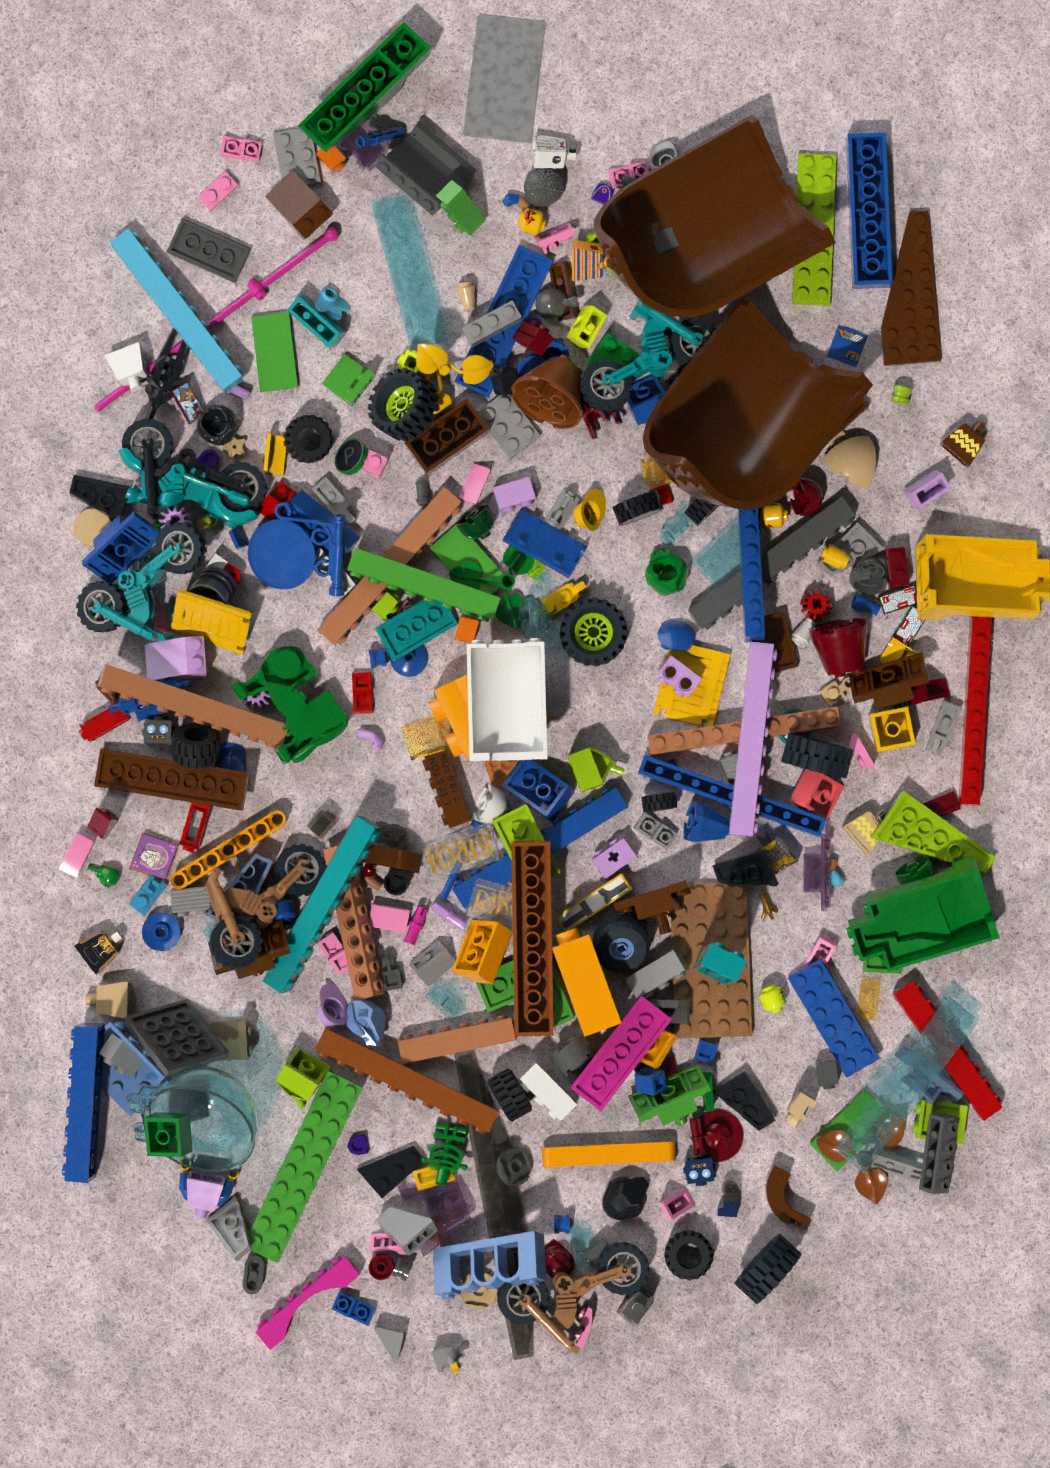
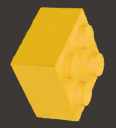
[868,707,916,753]

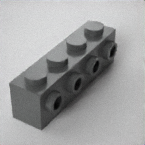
[919,1113,959,1194]

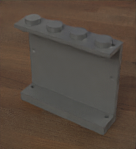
[375,122,477,216]

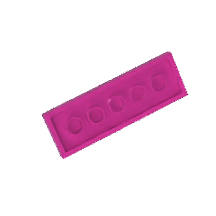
[570,996,672,1111]

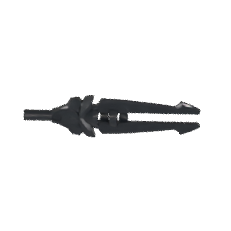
[145,327,188,420]

